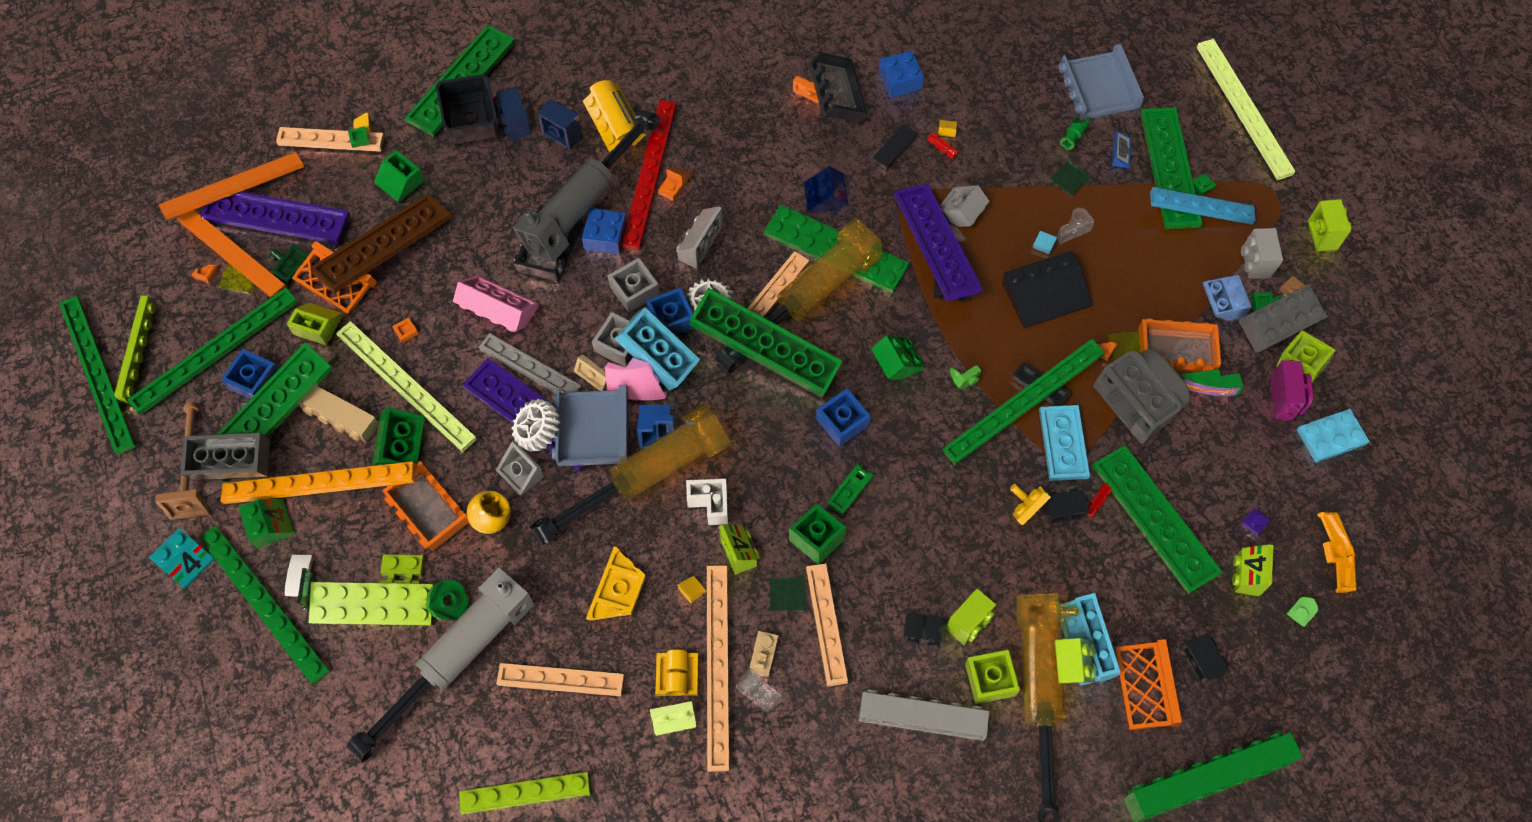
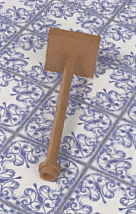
[155,402,210,520]

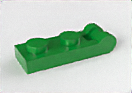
[827,463,875,516]

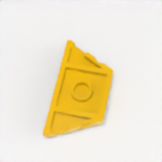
[586,547,646,621]

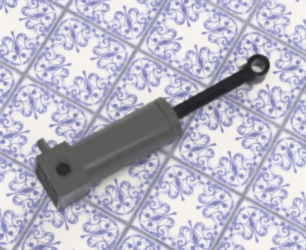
[513,110,659,262]

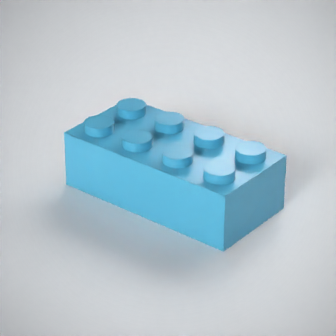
[614,307,700,391]

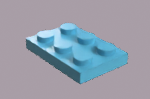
[1297,409,1370,463]

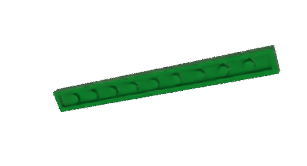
[127,287,298,415]
[59,296,136,455]
[943,339,1105,465]
[199,525,330,686]

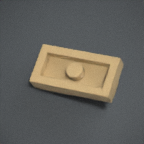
[573,355,607,391]
[749,631,778,677]

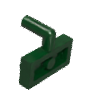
[268,243,309,283]

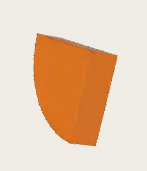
[191,264,219,283]
[1098,342,1118,361]

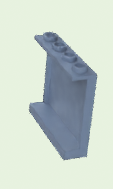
[1059,44,1144,120]
[552,385,628,466]

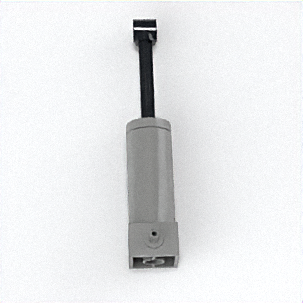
[346,567,534,763]

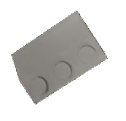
[676,206,723,268]

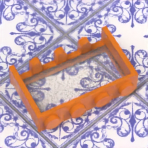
[1138,319,1221,373]
[382,461,470,553]

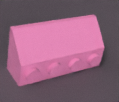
[453,275,539,332]

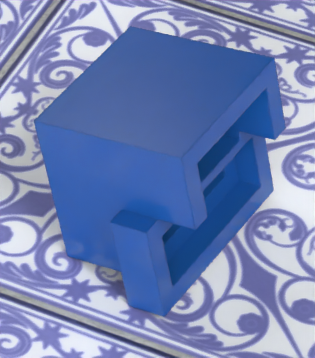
[637,405,675,449]

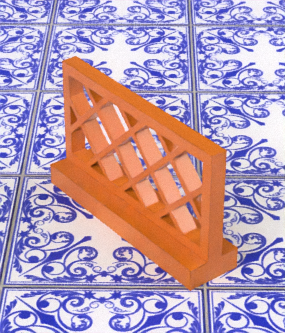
[292,241,378,315]
[1115,639,1182,730]

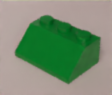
[372,407,424,466]

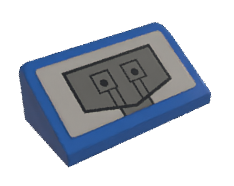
[1112,131,1131,168]

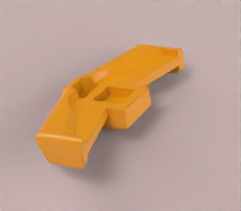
[1317,512,1357,593]

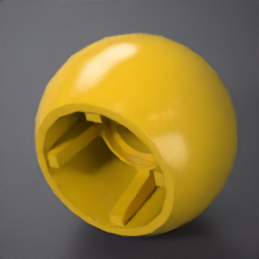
[467,491,511,534]

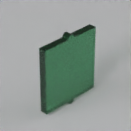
[1049,161,1091,196]
[297,568,316,613]
[768,577,807,612]

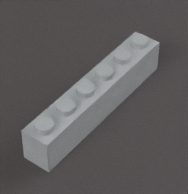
[858,690,989,741]

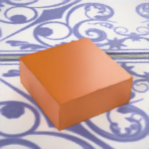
[392,317,419,343]

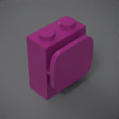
[1270,360,1313,421]

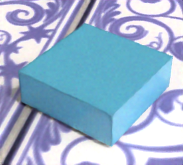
[1033,231,1057,254]

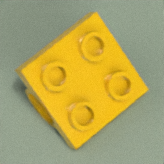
[655,650,698,696]

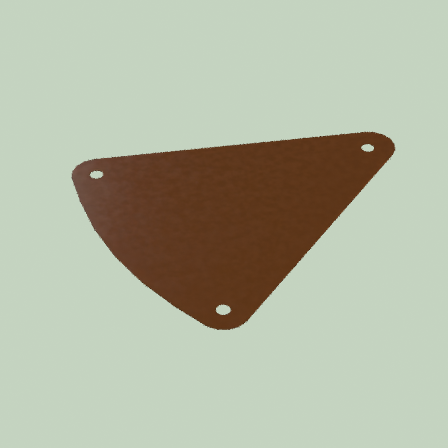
[899,181,1281,453]

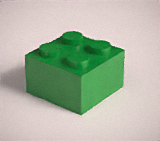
[789,504,846,565]

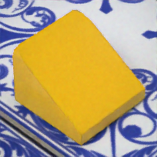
[353,113,372,132]
[938,120,957,137]
[677,576,706,604]

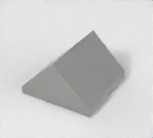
[496,441,544,496]

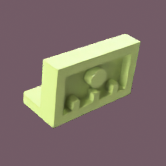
[650,701,696,736]

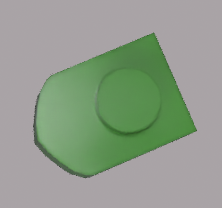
[950,365,981,390]
[1287,595,1319,627]

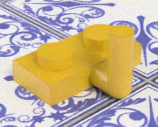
[1010,484,1051,526]

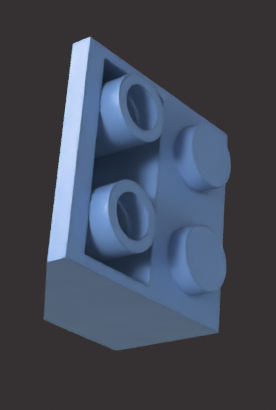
[1203,275,1251,321]

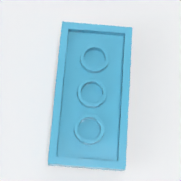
[1039,405,1090,481]

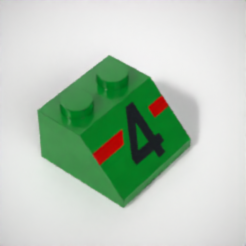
[238,499,295,549]

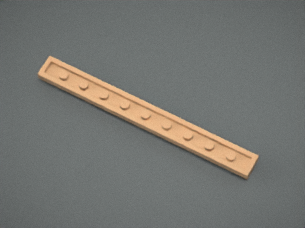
[707,566,729,772]

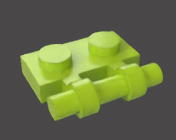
[378,555,424,584]

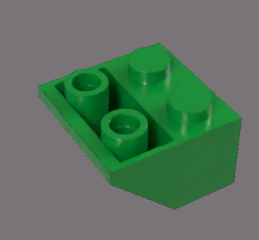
[374,150,425,203]
[871,335,925,380]

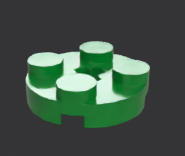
[426,580,468,621]

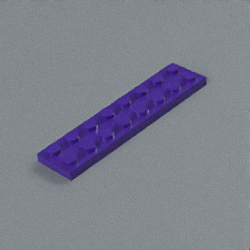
[894,184,982,301]
[200,192,350,245]
[463,358,585,472]

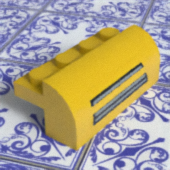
[583,80,646,152]

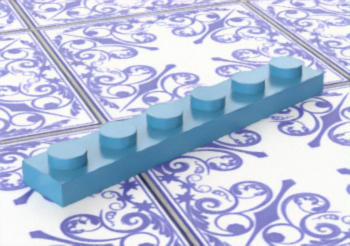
[1150,187,1256,225]

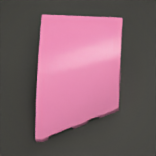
[605,358,667,400]

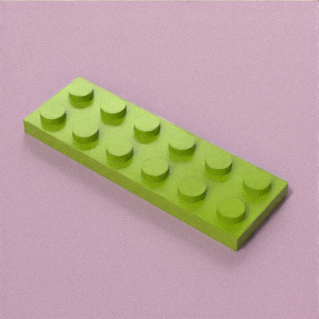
[309,582,435,625]

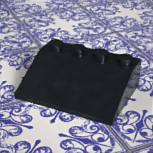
[1002,250,1092,329]

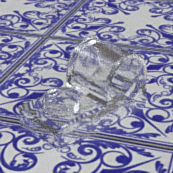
[1057,208,1095,244]
[735,668,781,713]

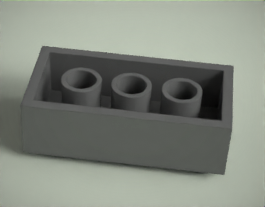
[1238,284,1328,353]
[180,433,270,480]

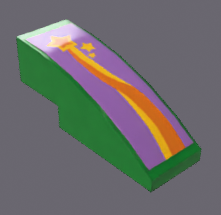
[1180,369,1244,396]

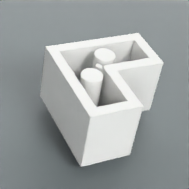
[686,479,728,525]

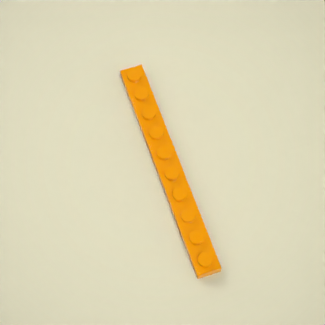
[220,461,415,504]

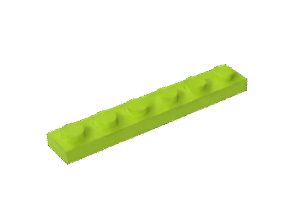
[114,295,156,404]
[459,772,590,815]

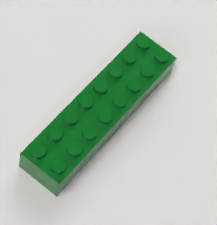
[689,288,842,398]
[1123,732,1303,822]

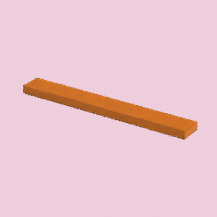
[158,152,304,220]
[177,210,287,298]

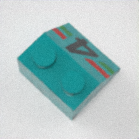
[149,528,215,589]

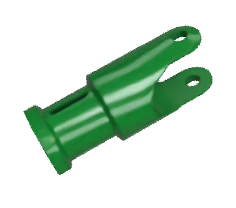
[1060,115,1090,150]

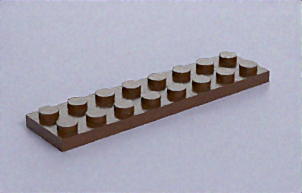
[310,194,452,294]

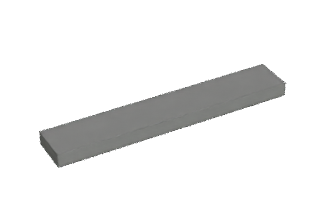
[479,333,582,393]

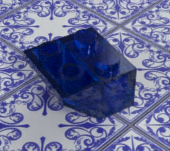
[804,166,848,213]

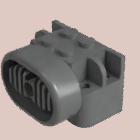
[1093,350,1190,445]

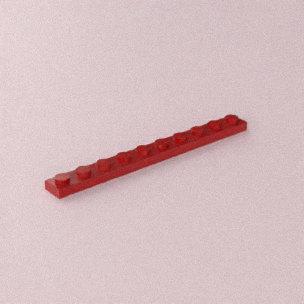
[621,100,677,251]

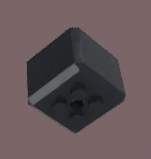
[436,74,500,145]

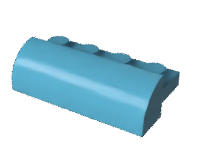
[1055,593,1121,686]

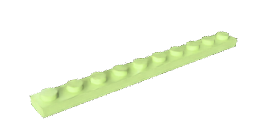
[1197,39,1295,180]
[336,321,477,453]

